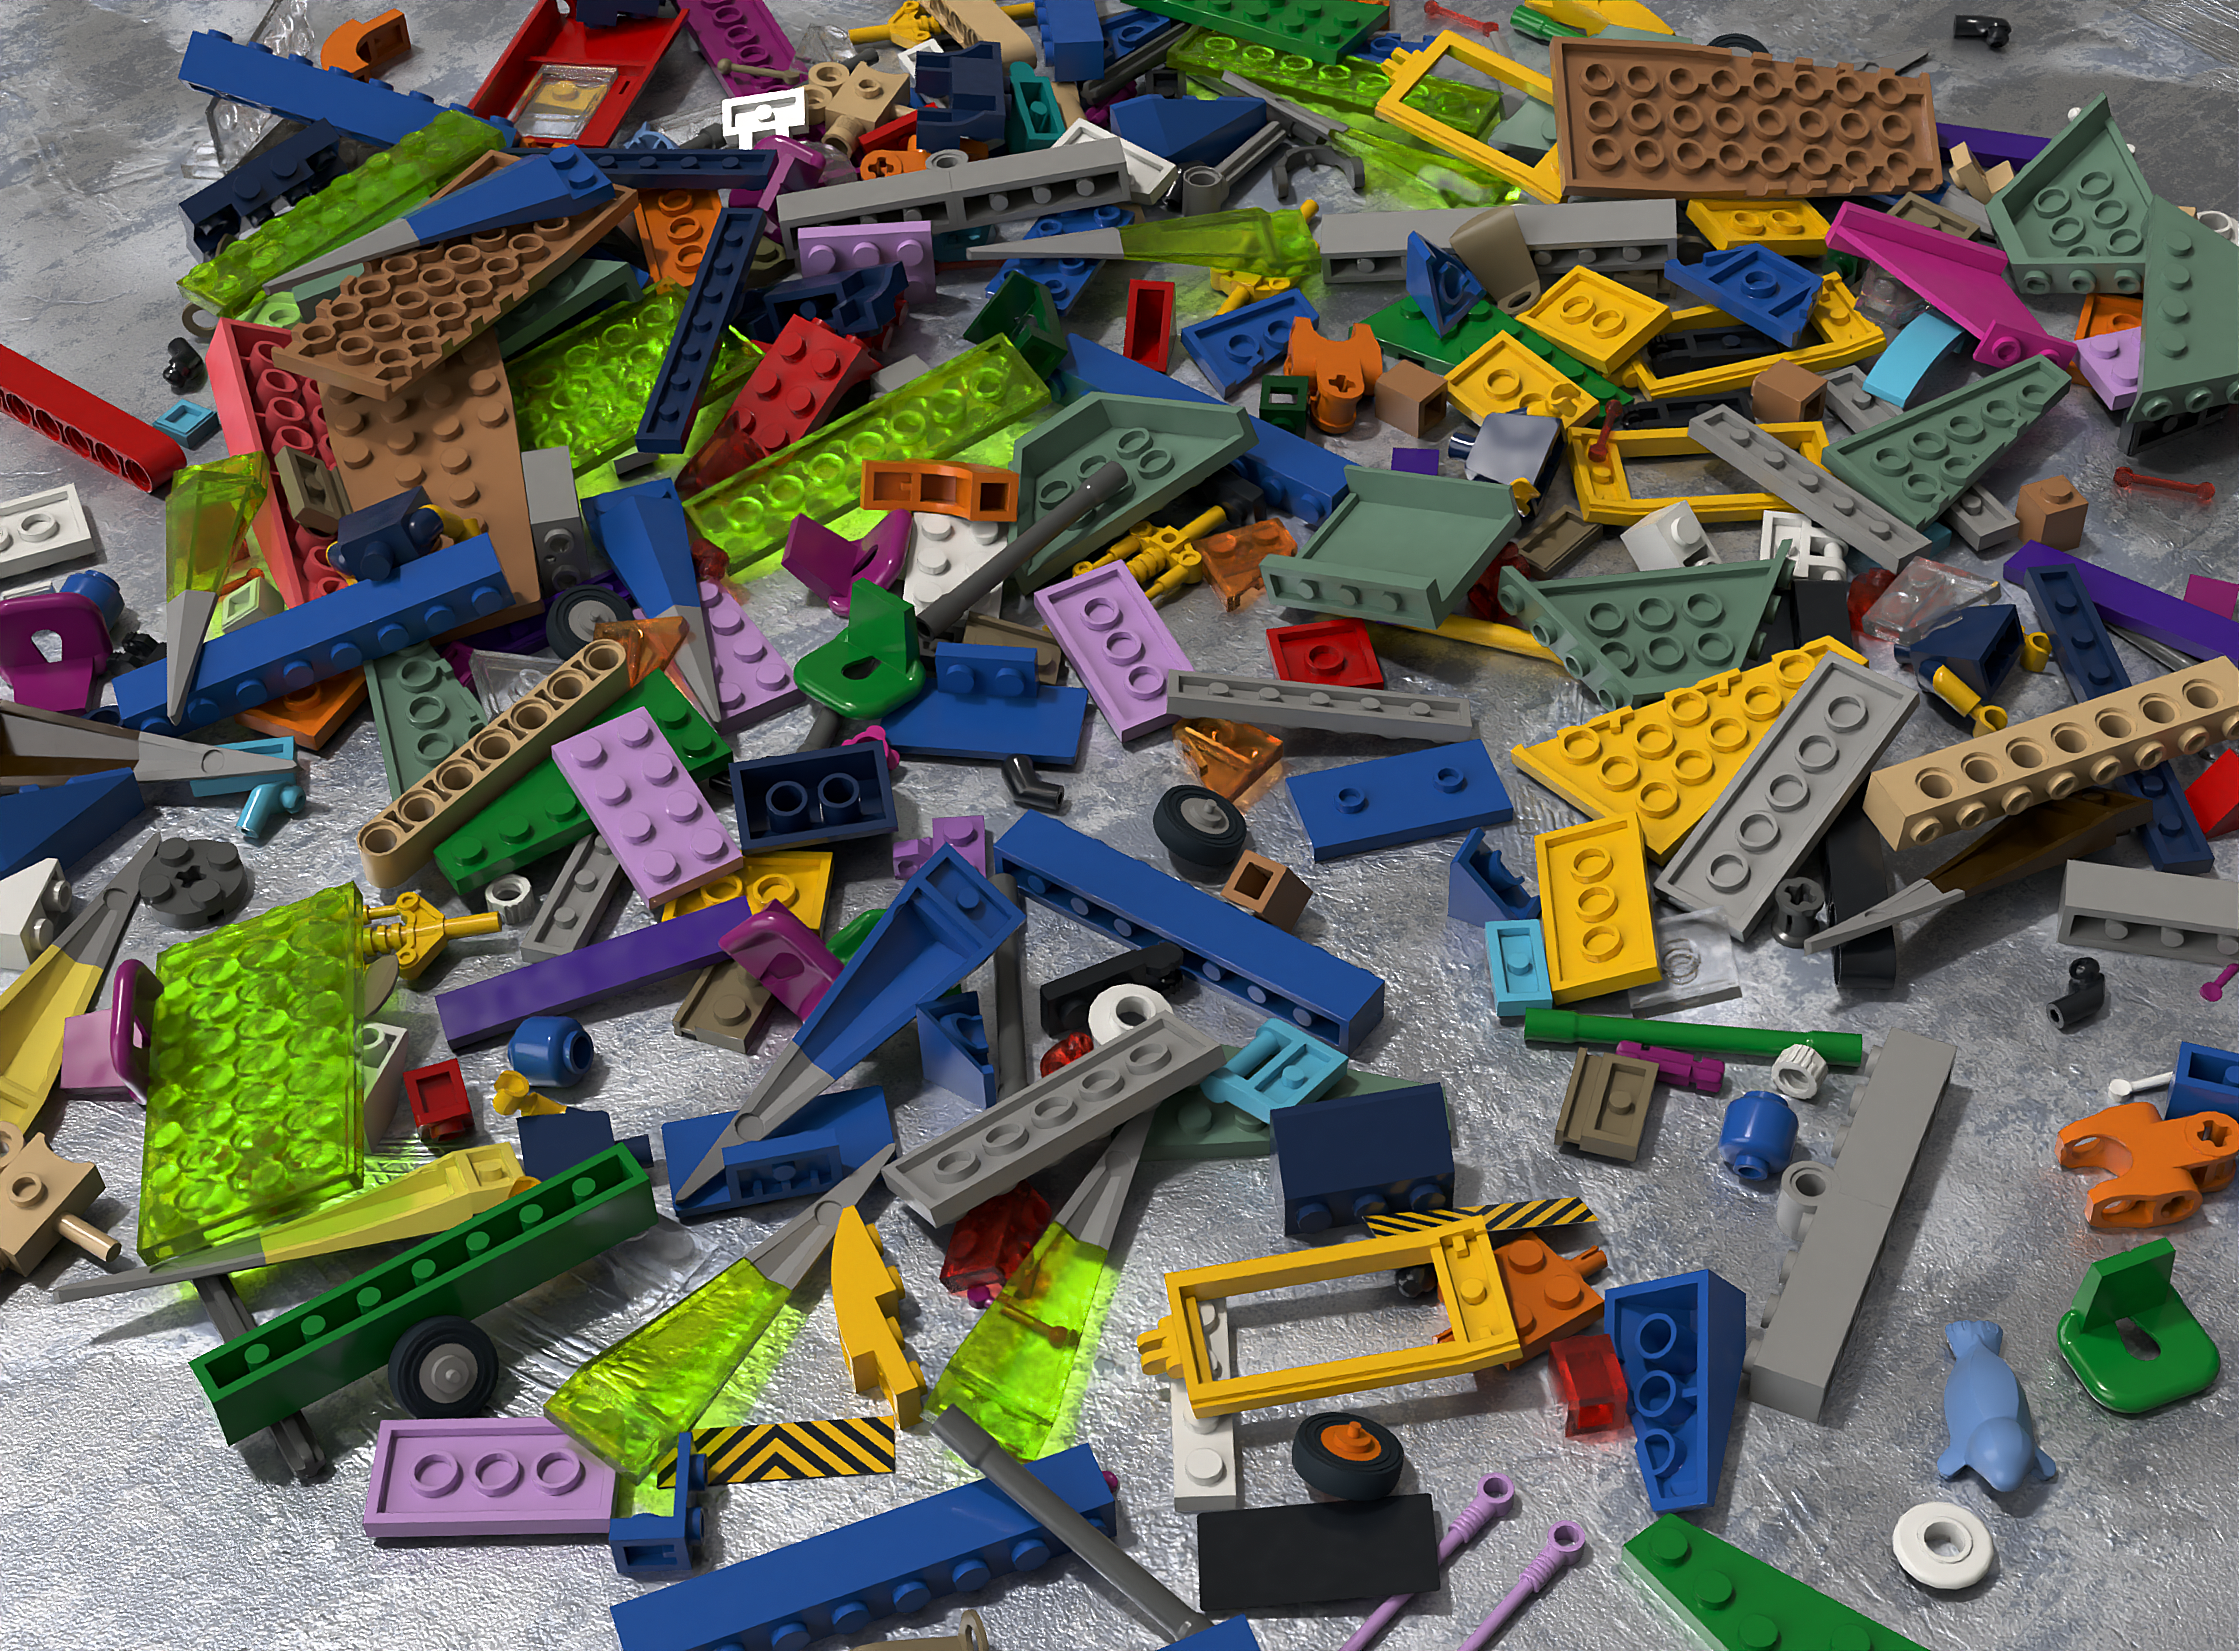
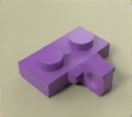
[893,815,987,879]

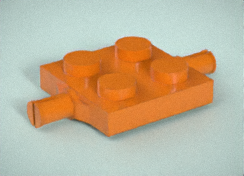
[1432,1230,1608,1371]

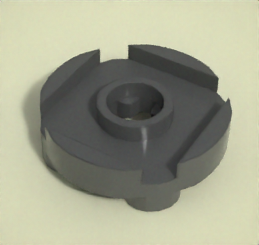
[138,837,248,929]

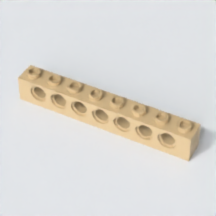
[1862,655,2239,852]

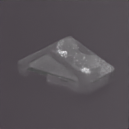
[1853,259,1939,327]

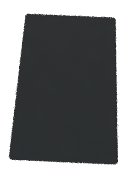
[1197,1493,1441,1611]

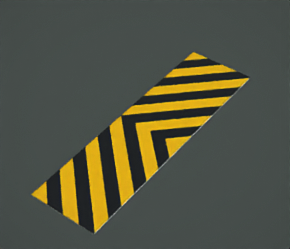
[1362,1197,1599,1238]
[657,1416,895,1488]

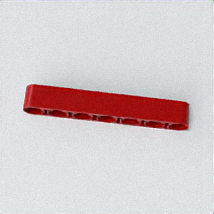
[0,344,187,493]

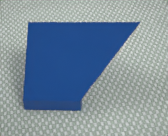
[1406,230,1487,338]
[1448,827,1542,929]
[915,991,997,1110]

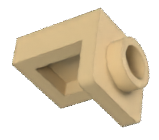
[1949,141,2015,205]

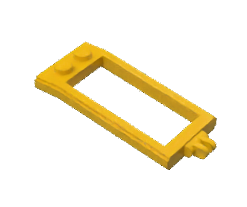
[1374,29,1570,204]
[1595,271,1887,402]
[1566,421,1848,527]
[1136,1214,1524,1419]

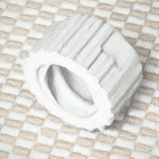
[485,874,535,925]
[1771,1044,1828,1100]

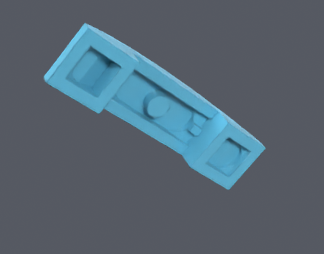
[1862,309,1977,408]

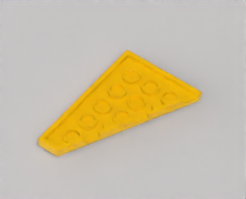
[1510,635,1869,867]

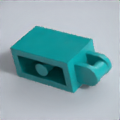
[1004,61,1066,155]

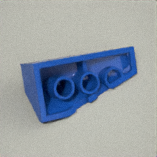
[1110,94,1266,168]
[0,767,146,881]
[1604,1269,1746,1515]

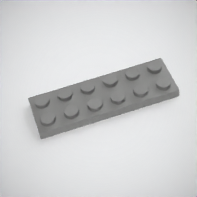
[1652,650,1920,943]
[880,1010,1227,1228]

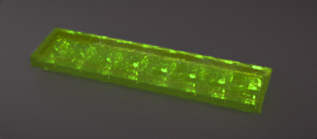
[1166,24,1504,140]
[176,109,507,319]
[681,332,1052,577]

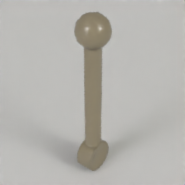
[717,58,800,85]

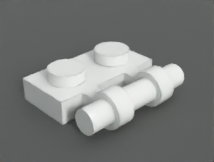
[723,88,810,149]
[1759,510,1849,591]

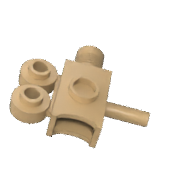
[796,61,917,162]
[0,1121,122,1277]

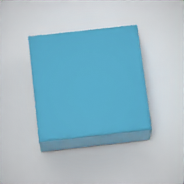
[152,399,220,449]

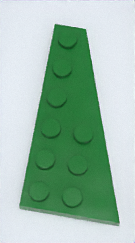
[1120,0,1390,66]
[1348,295,1635,430]
[433,667,734,895]
[1621,1512,1930,1651]

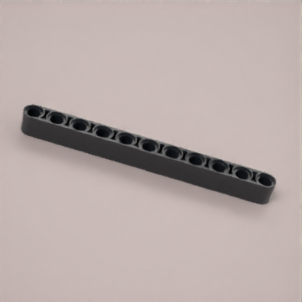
[1790,579,1896,989]

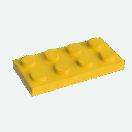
[1534,810,1663,1006]

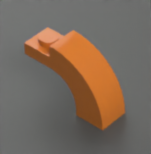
[320,8,411,83]
[860,458,1019,522]

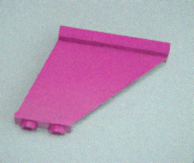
[1825,201,2078,371]

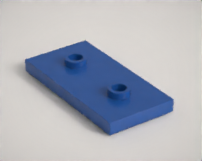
[1285,738,1514,861]

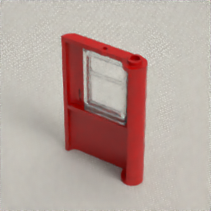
[466,0,690,148]

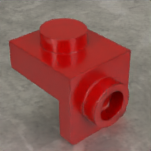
[402,1058,475,1143]

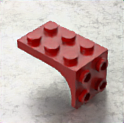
[713,314,885,475]

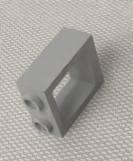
[521,445,591,597]

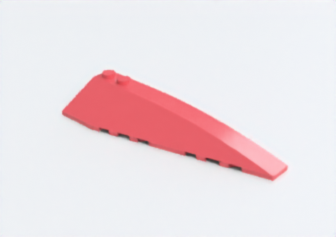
[205,317,348,609]

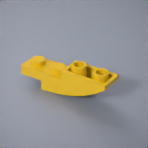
[1524,0,1676,37]
[831,1205,928,1430]

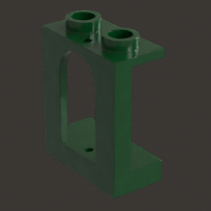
[963,270,1068,417]

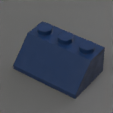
[728,740,899,856]
[1270,1082,1455,1236]

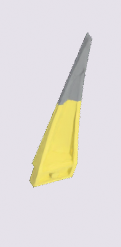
[0,832,162,1138]
[52,1142,525,1305]

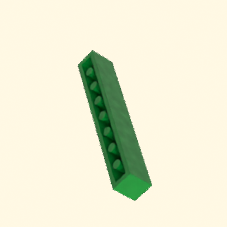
[188,1142,659,1447]

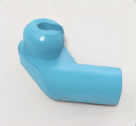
[235,780,306,838]

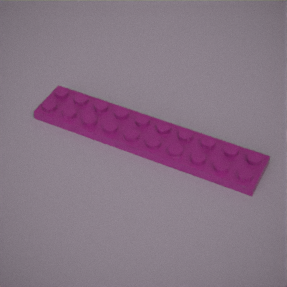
[669,0,865,189]

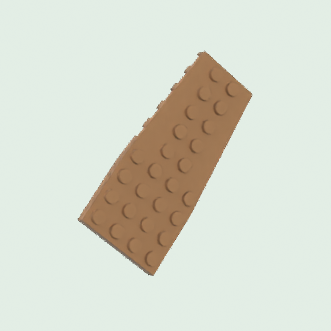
[1549,36,1943,201]
[271,149,639,402]
[317,324,546,647]

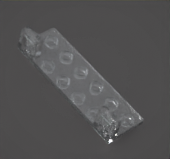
[180,0,314,181]

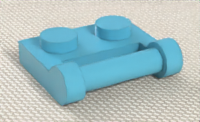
[1200,1018,1349,1125]

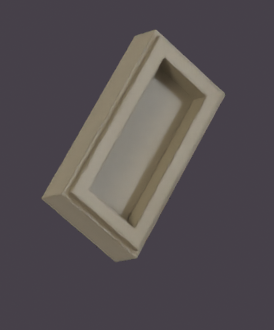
[1507,504,1604,581]

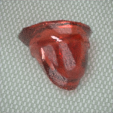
[674,410,771,507]

